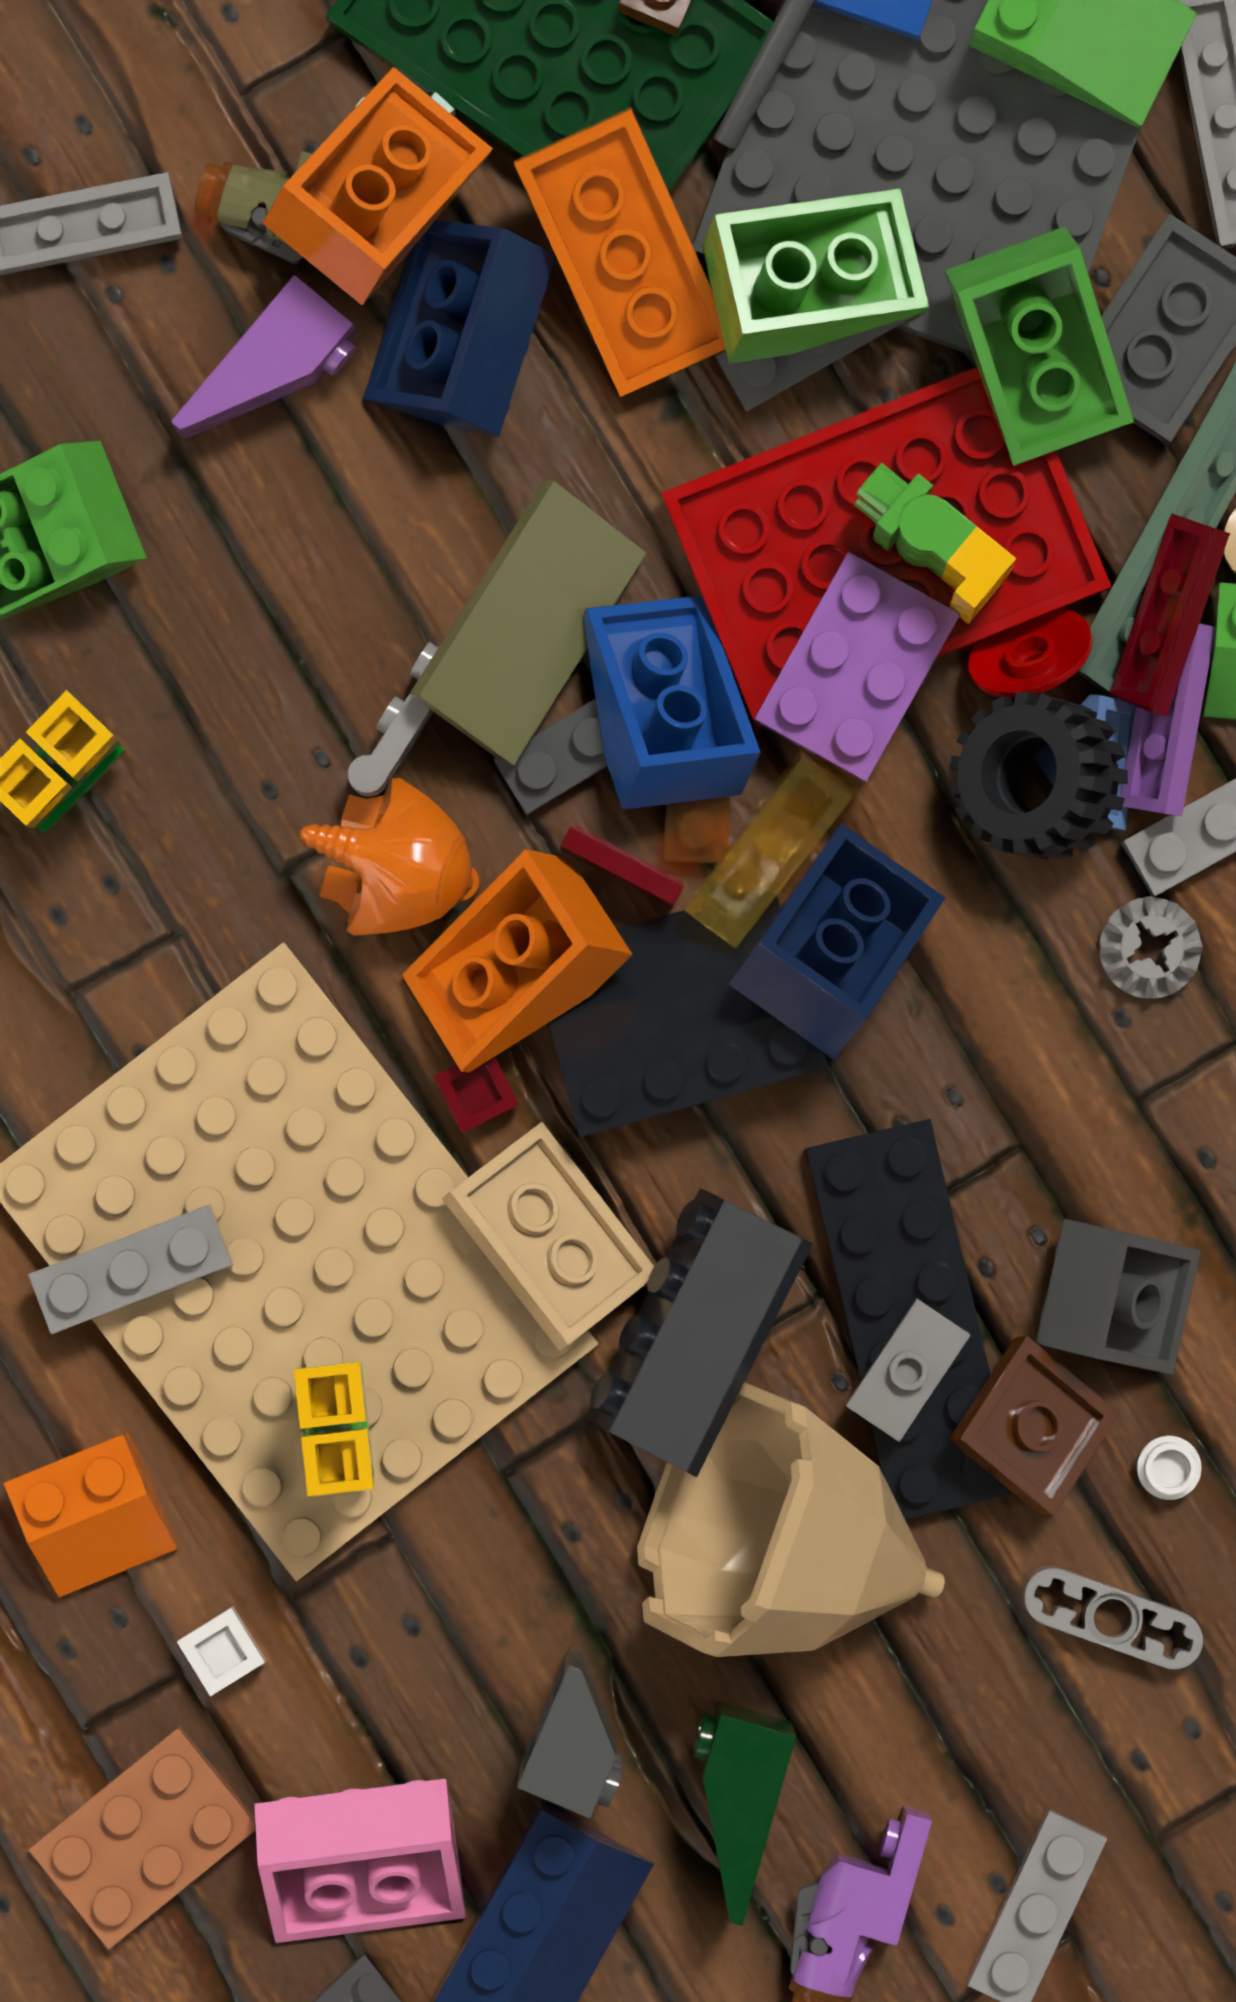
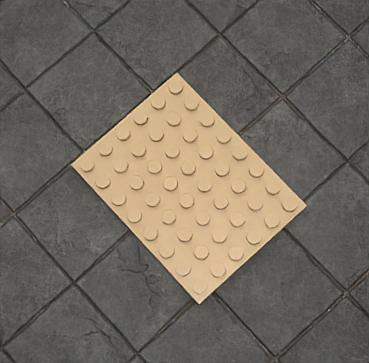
[0,942,599,1582]

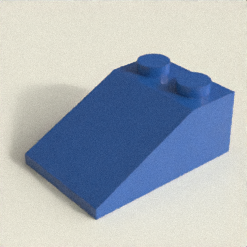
[583,596,761,810]

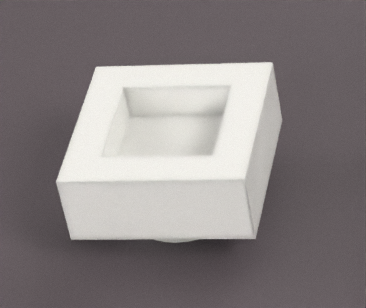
[177,1606,266,1696]

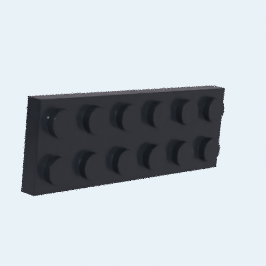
[805,1119,1014,1519]

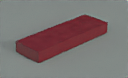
[1109,513,1230,717]

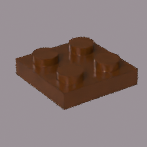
[949,1336,1120,1517]

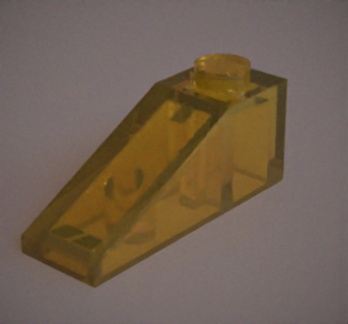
[684,748,853,948]

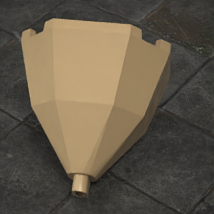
[637,1382,945,1657]

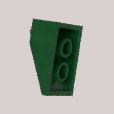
[692,1700,796,1926]

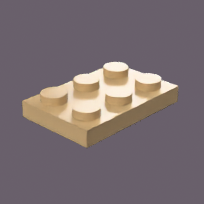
[442,1122,654,1351]

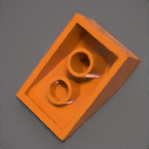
[262,67,493,305]
[402,849,633,1073]

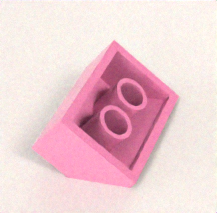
[255,1779,466,1943]

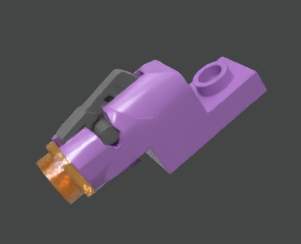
[789,1805,932,2002]

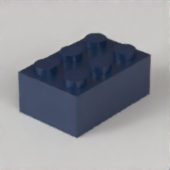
[729,823,945,1059]

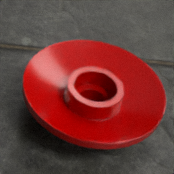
[968,608,1093,698]

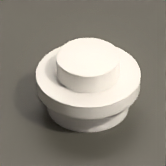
[1137,1435,1201,1500]

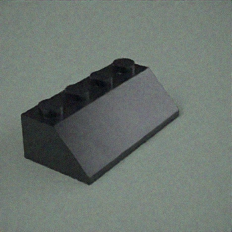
[586,1188,813,1477]

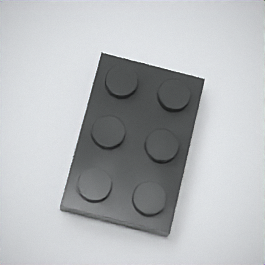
[1101,213,1236,445]

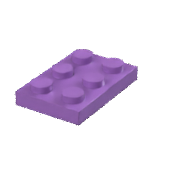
[754,552,960,783]

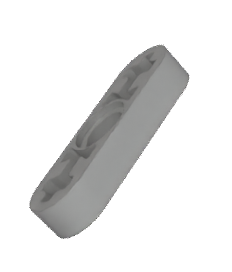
[1022,1566,1203,1669]

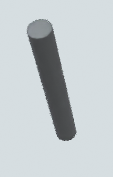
[713,0,815,150]

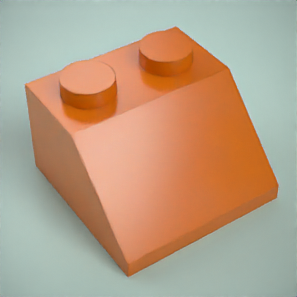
[3,1430,178,1597]

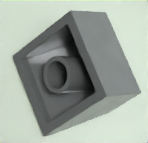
[1036,1219,1201,1375]

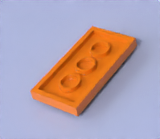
[514,107,726,397]

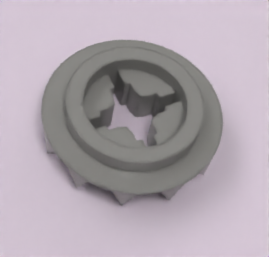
[1099,896,1203,999]

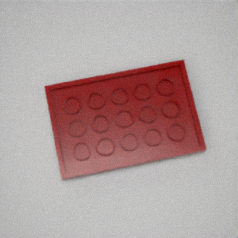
[661,367,1111,731]

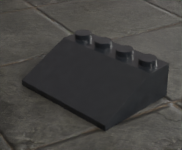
[548,885,828,1137]

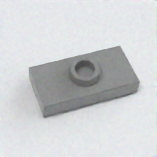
[845,1298,970,1442]

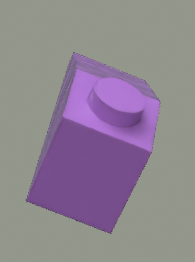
[171,275,356,439]

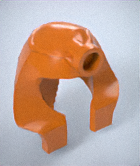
[299,778,481,936]

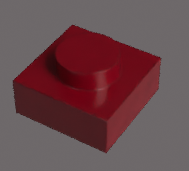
[433,1057,519,1134]

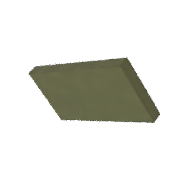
[410,480,646,766]

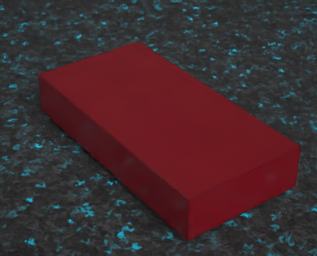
[560,825,684,908]

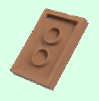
[28,1725,256,1950]

